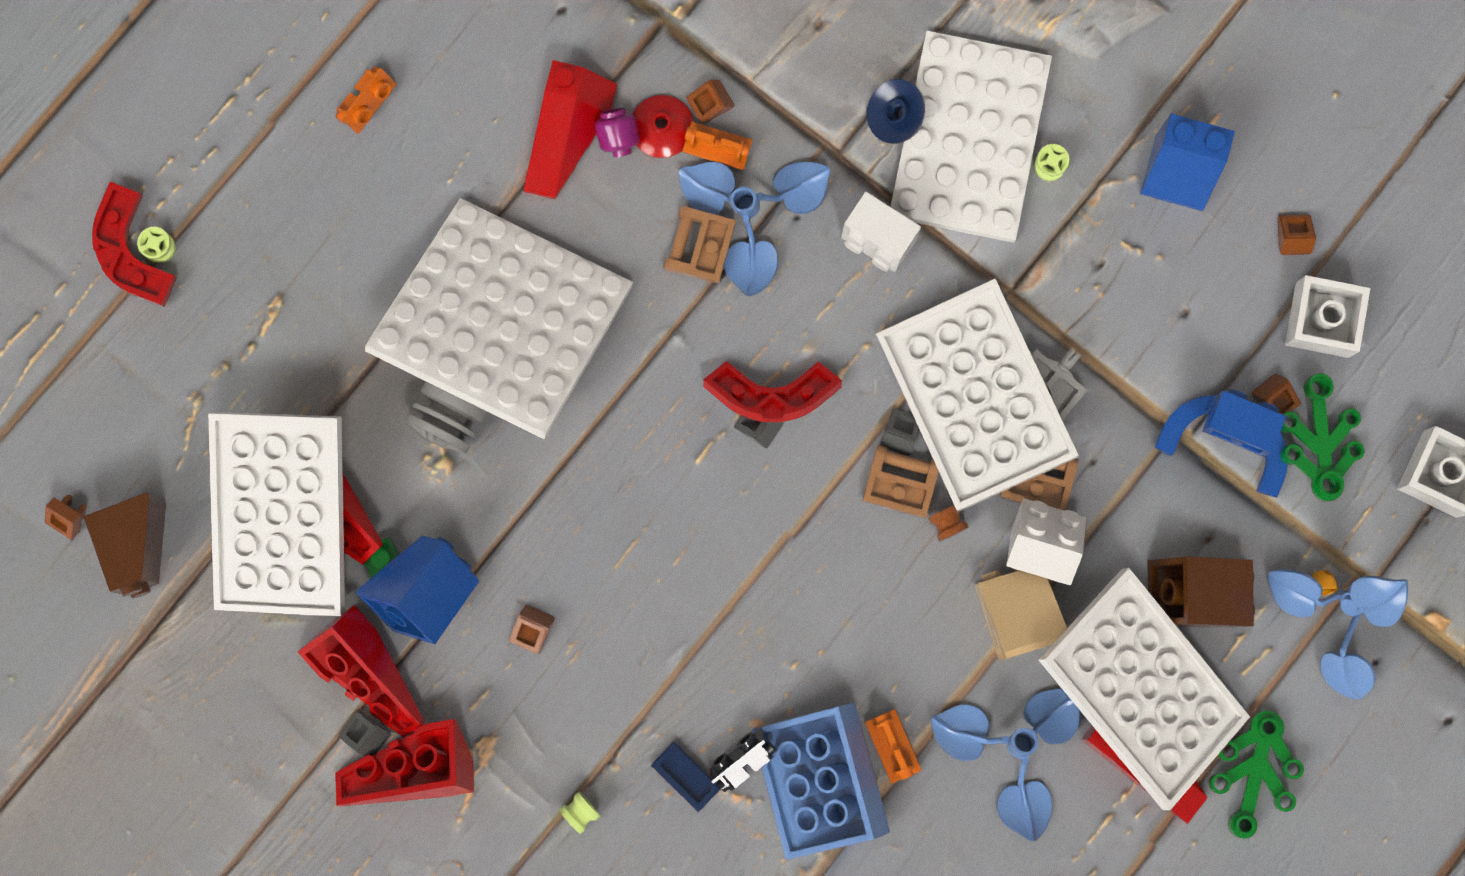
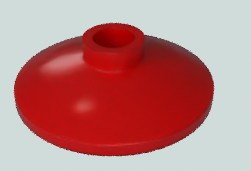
[633,95,694,158]

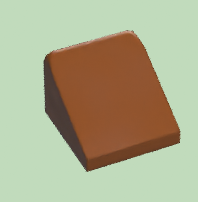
[686,80,735,124]
[1278,215,1316,255]
[1252,374,1302,414]
[509,605,555,654]

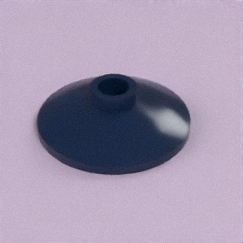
[867,79,925,144]

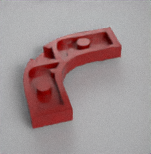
[92,182,177,307]
[703,361,842,422]

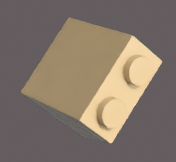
[975,568,1067,661]

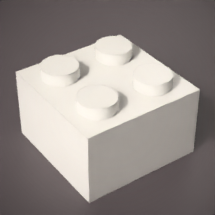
[841,192,921,272]
[1285,275,1371,358]
[1397,426,1465,518]
[1006,498,1087,586]

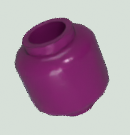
[595,108,640,157]

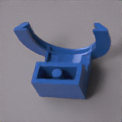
[1155,389,1288,498]

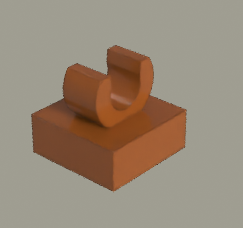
[45,495,86,540]

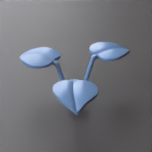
[679,162,830,296]
[1267,569,1408,699]
[931,689,1080,841]

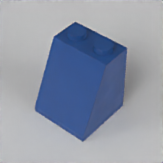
[1140,113,1235,211]
[356,536,479,644]

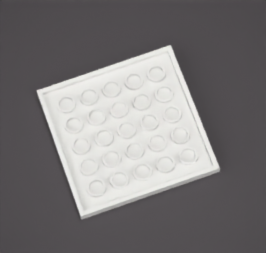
[365,198,633,439]

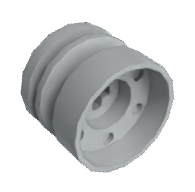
[404,381,488,454]

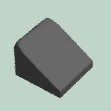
[880,408,920,456]
[734,416,784,448]
[338,710,390,757]

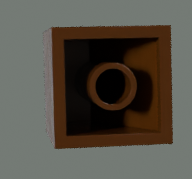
[83,492,166,599]
[1148,556,1255,628]

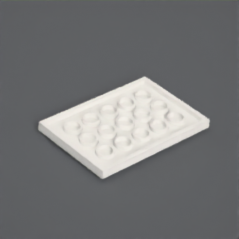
[890,31,1052,243]
[876,279,1079,511]
[208,412,345,616]
[1039,568,1250,810]

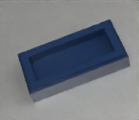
[651,742,720,812]

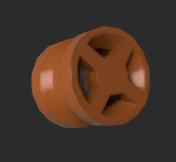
[928,505,969,542]

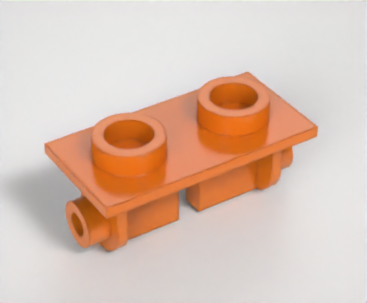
[335,66,397,134]
[682,122,753,171]
[865,709,922,784]

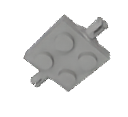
[1032,348,1087,421]

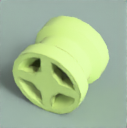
[1034,144,1070,181]
[137,227,176,264]
[559,792,601,834]

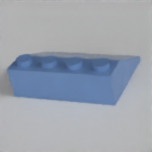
[752,702,890,860]

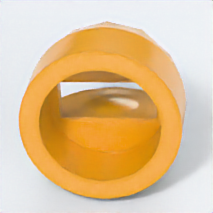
[1311,570,1338,596]

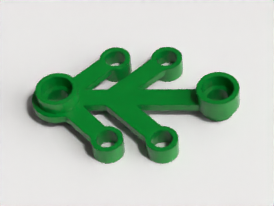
[1280,373,1365,502]
[1209,711,1304,839]

